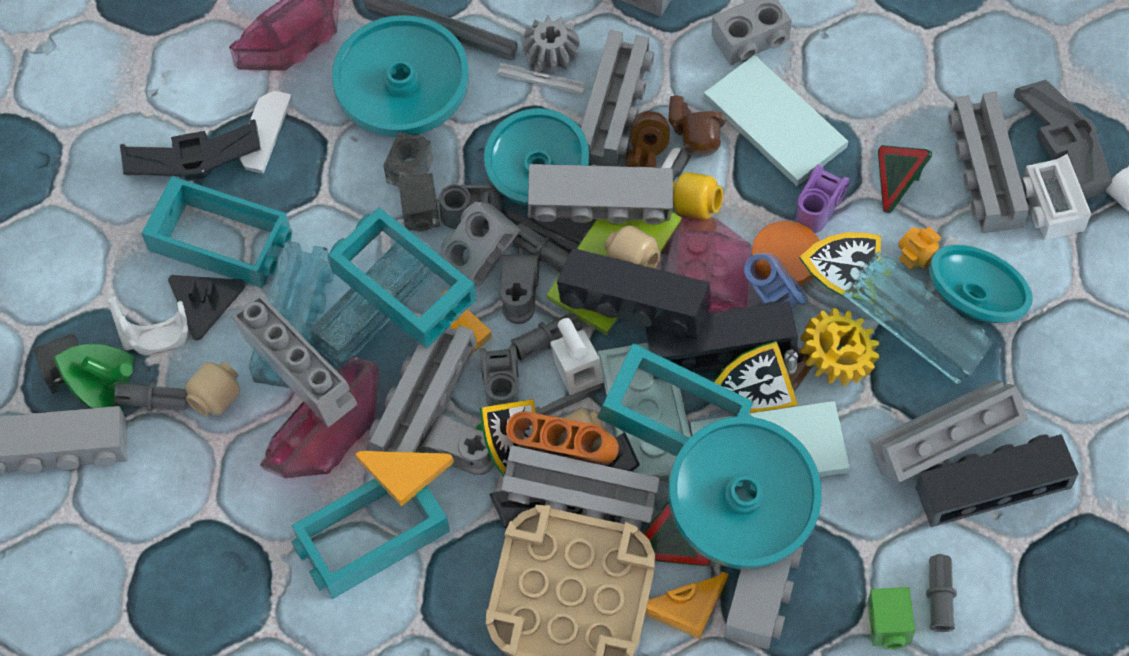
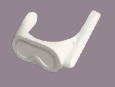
[108,296,189,356]

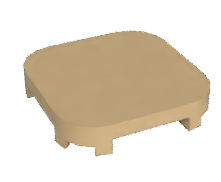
[486,505,655,656]

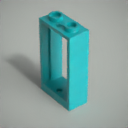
[141,176,292,288]
[328,207,476,349]
[597,343,754,457]
[291,479,450,599]

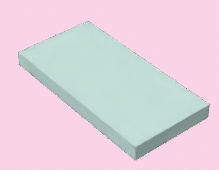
[704,55,848,186]
[598,343,691,481]
[690,401,850,477]

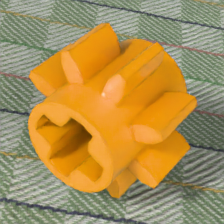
[898,227,941,270]

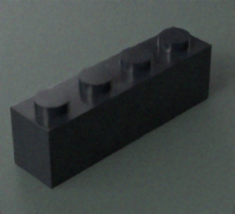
[557,248,711,338]
[645,301,798,379]
[915,434,1079,527]

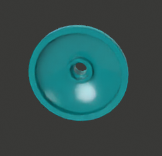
[484,108,589,205]
[929,245,1033,323]

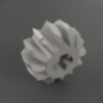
[522,15,580,74]

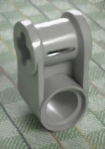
[421,415,494,475]

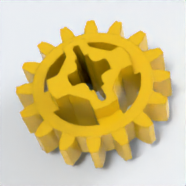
[800,308,879,386]

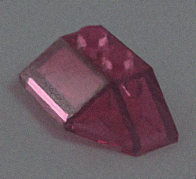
[229,0,340,71]
[677,217,751,313]
[260,356,379,478]

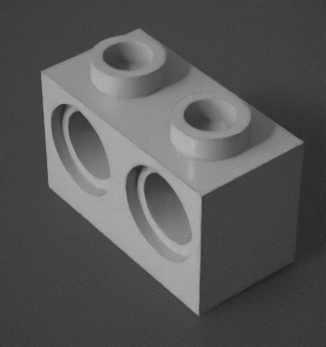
[711,0,792,65]
[439,201,521,286]

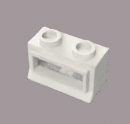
[1021,154,1091,240]

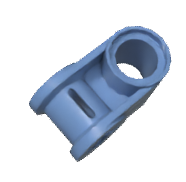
[744,253,808,309]

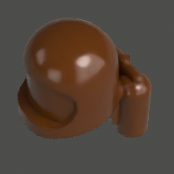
[668,95,725,157]
[626,110,670,168]

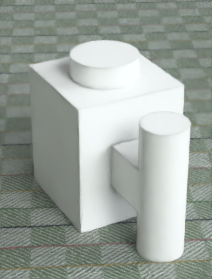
[550,318,604,395]

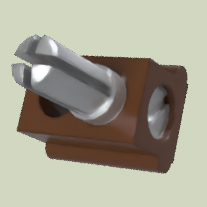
[783,348,814,391]

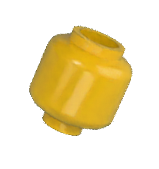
[673,172,723,220]

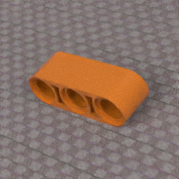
[506,411,619,465]

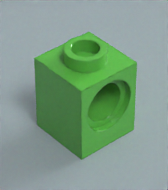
[867,587,915,650]

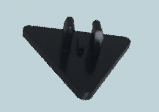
[168,275,245,341]

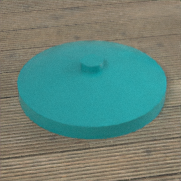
[332,15,469,137]
[668,416,822,569]

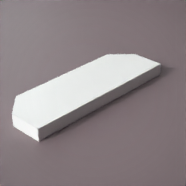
[239,91,292,174]

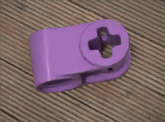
[795,164,850,233]

